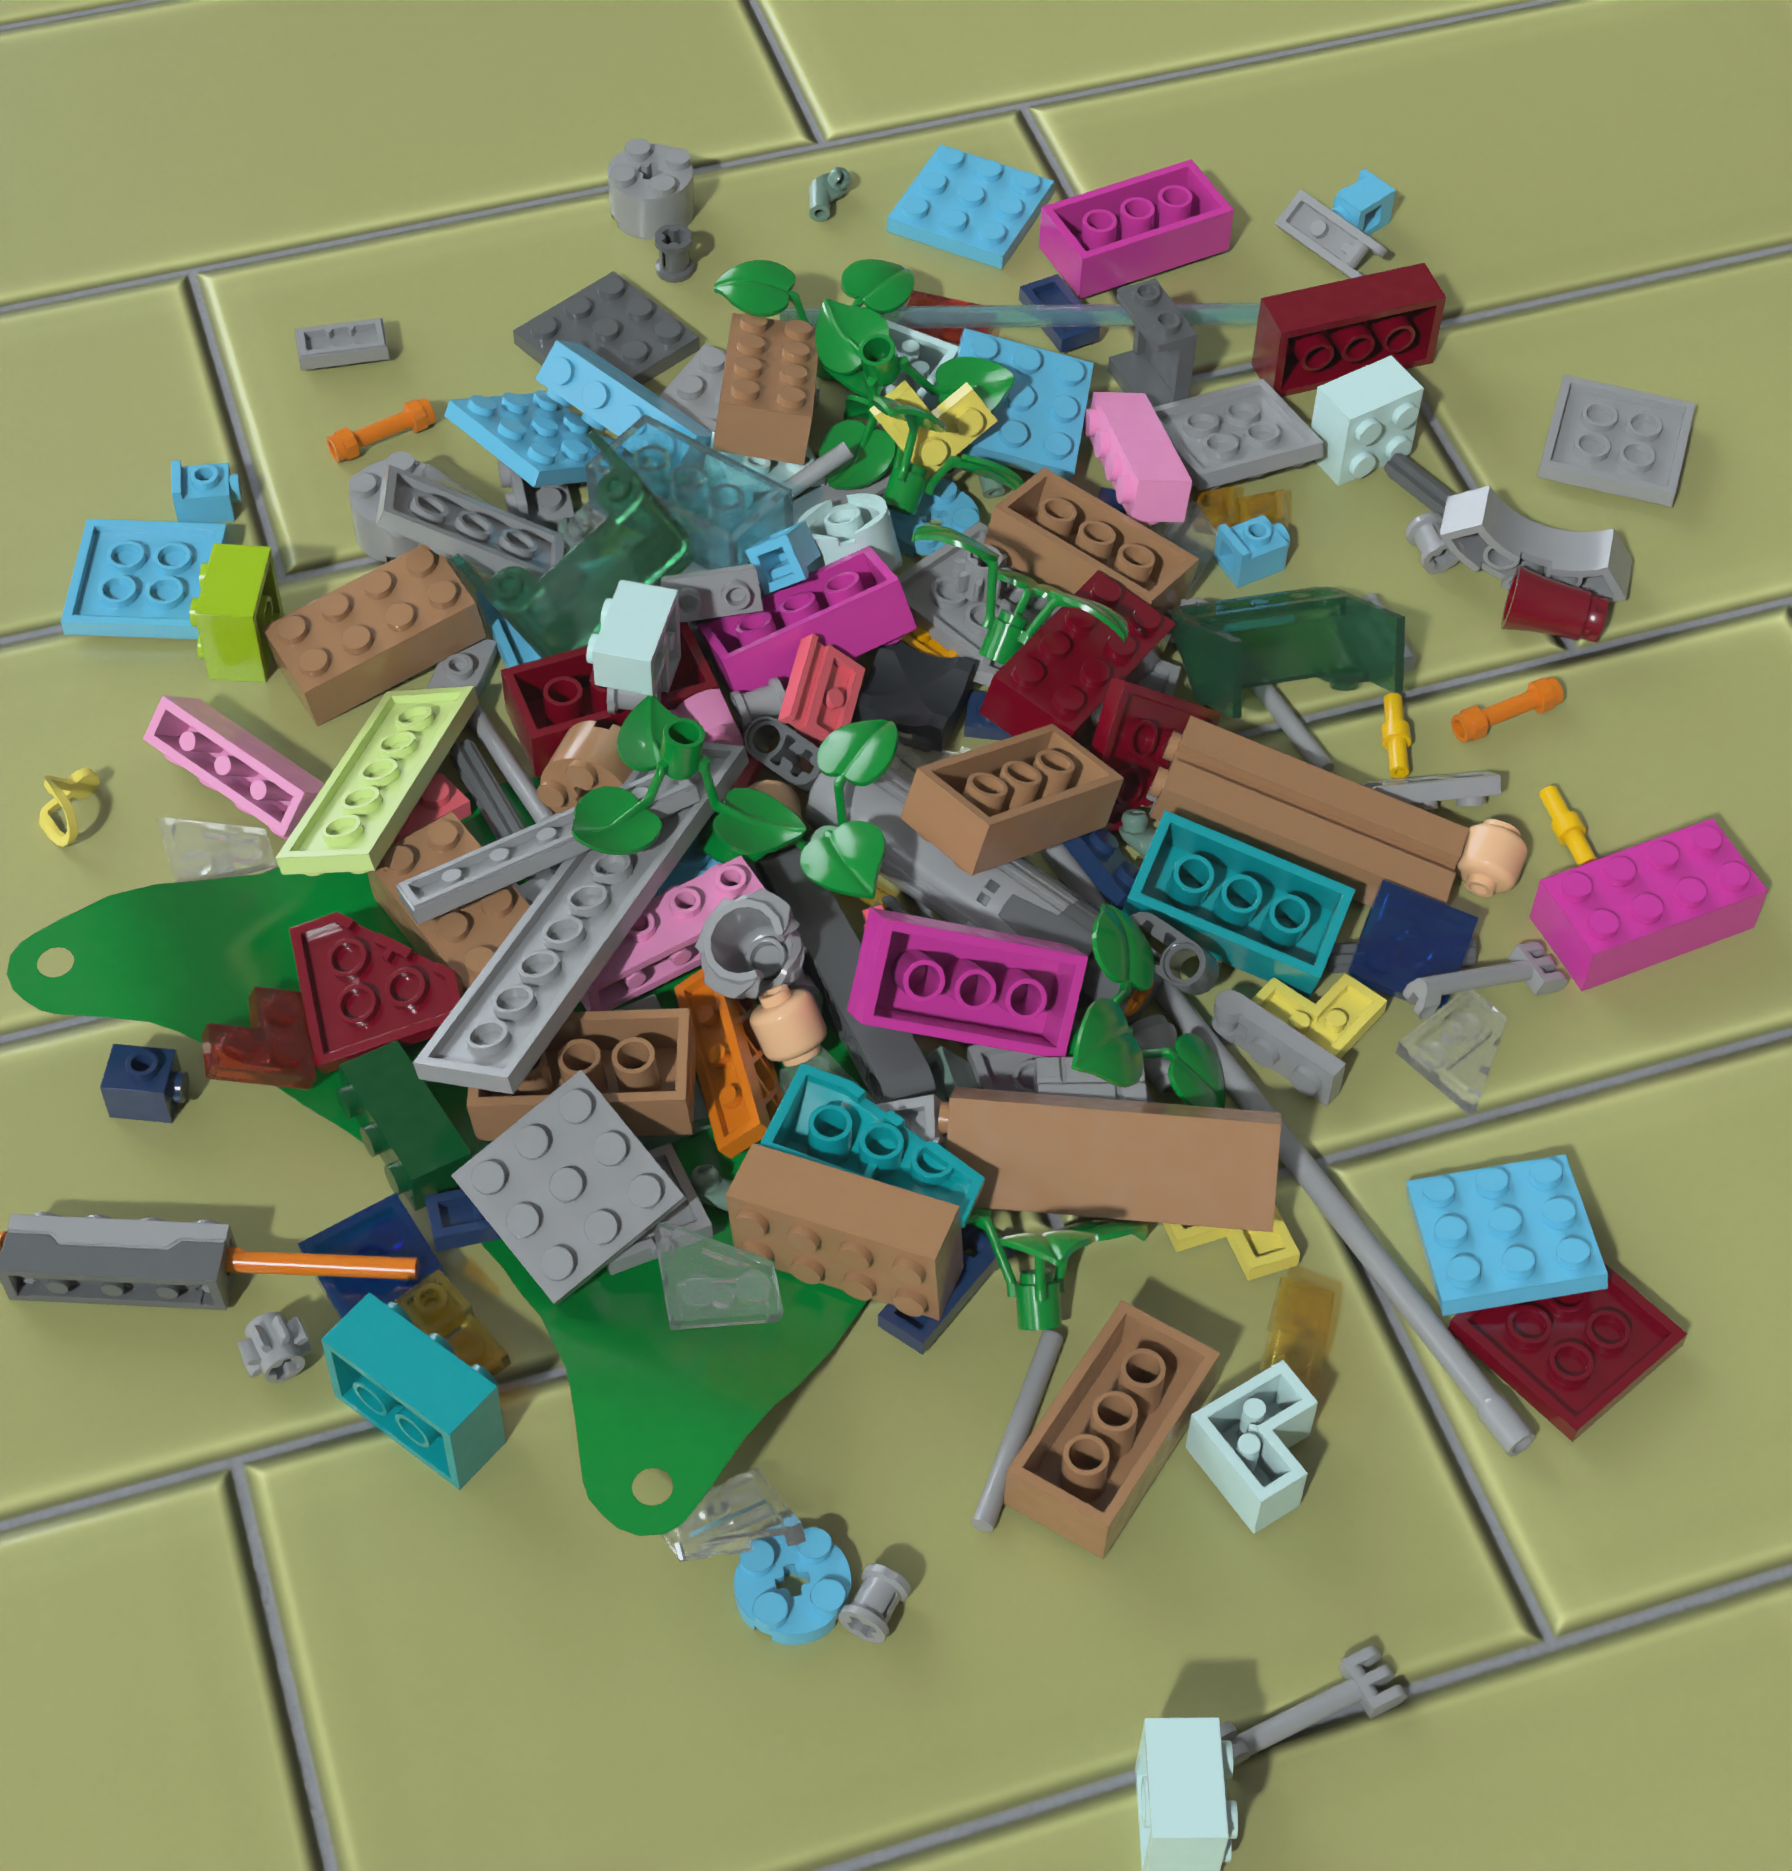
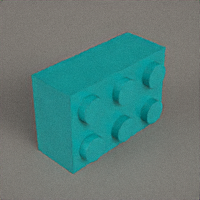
[321,1292,506,1490]

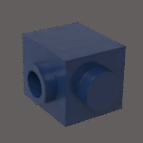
[100,1044,189,1123]

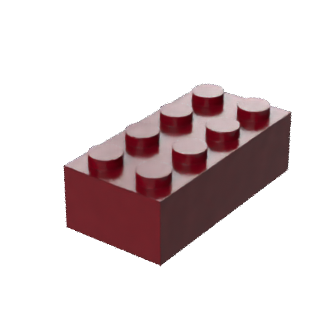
[1251,263,1446,397]
[979,570,1177,745]
[501,622,719,778]

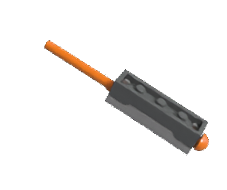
[0,1212,419,1310]

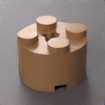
[537,721,633,814]

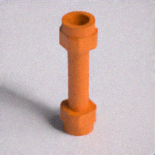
[326,398,436,463]
[1451,677,1564,743]

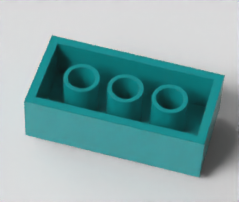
[1122,810,1356,998]

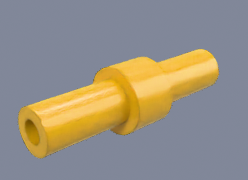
[1381,693,1411,779]
[1539,785,1597,866]

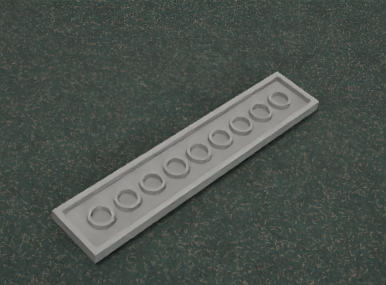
[413,742,749,1094]

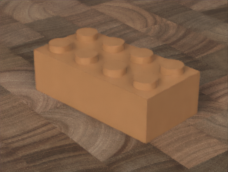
[712,313,818,465]
[984,467,1200,616]
[262,544,486,727]
[900,724,1124,876]
[367,812,530,992]
[467,1008,697,1141]
[726,1143,964,1321]
[1003,1300,1221,1559]

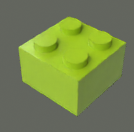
[190,543,284,683]

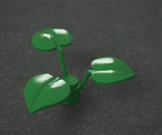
[714,259,914,398]
[815,298,1015,490]
[844,395,1024,517]
[911,524,1128,665]
[571,695,806,856]
[696,719,899,899]
[1065,903,1225,1108]
[966,1207,1148,1331]

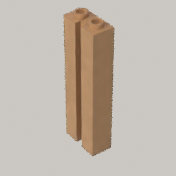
[1148,716,1469,931]
[938,1087,1281,1232]

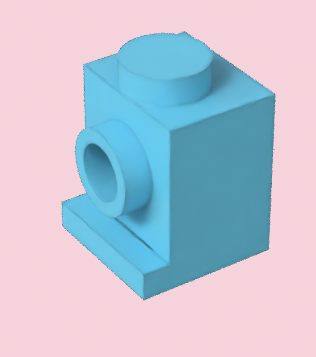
[1331,169,1396,236]
[171,460,242,523]
[1213,514,1290,588]
[745,521,821,595]

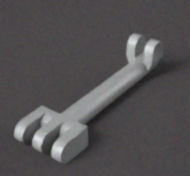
[1403,942,1568,1019]
[1220,1645,1407,1766]

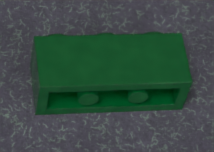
[336,1040,472,1211]

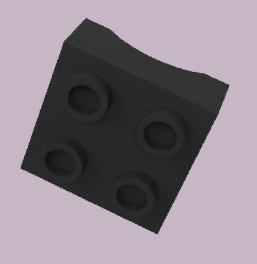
[851,640,975,755]

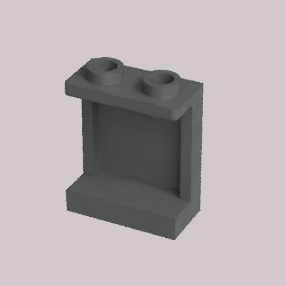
[1108,278,1197,407]

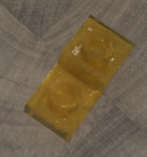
[1190,485,1289,537]
[394,1269,511,1377]
[1258,1276,1335,1396]

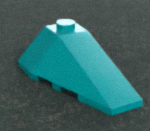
[759,1063,985,1228]

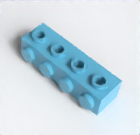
[535,340,712,479]

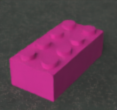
[1039,159,1234,299]
[697,546,917,694]
[1530,818,1768,991]
[847,907,1088,1057]

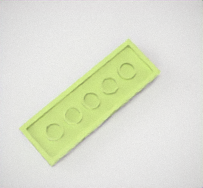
[276,686,479,876]

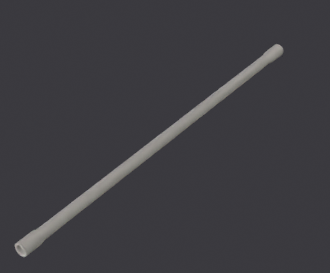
[1039,843,1536,1457]

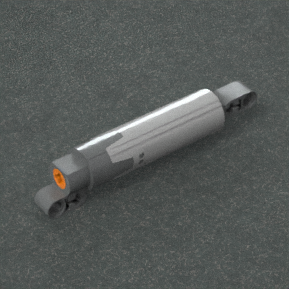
[744,716,1219,1024]

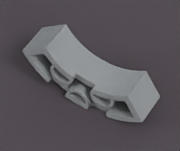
[1439,486,1632,603]

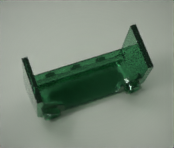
[450,429,696,658]
[1172,587,1405,719]

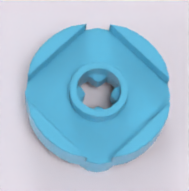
[890,479,980,559]
[734,1527,851,1645]

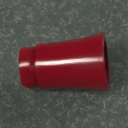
[1501,565,1609,643]

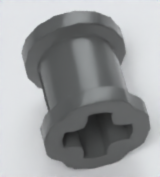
[655,224,694,283]

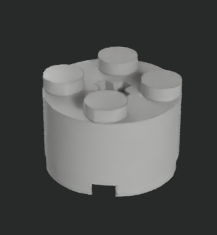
[608,139,695,239]
[349,451,443,562]

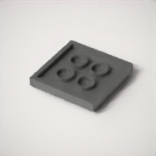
[513,271,700,385]

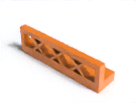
[674,969,783,1159]

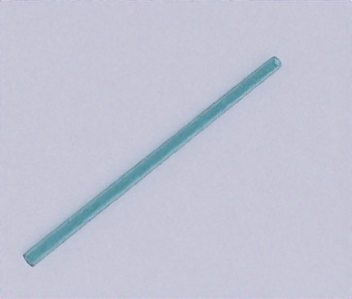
[780,303,1260,328]

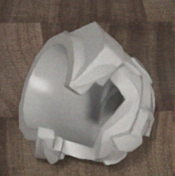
[695,888,807,999]

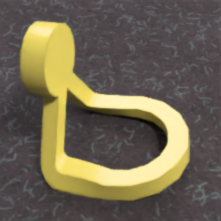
[39,767,100,847]

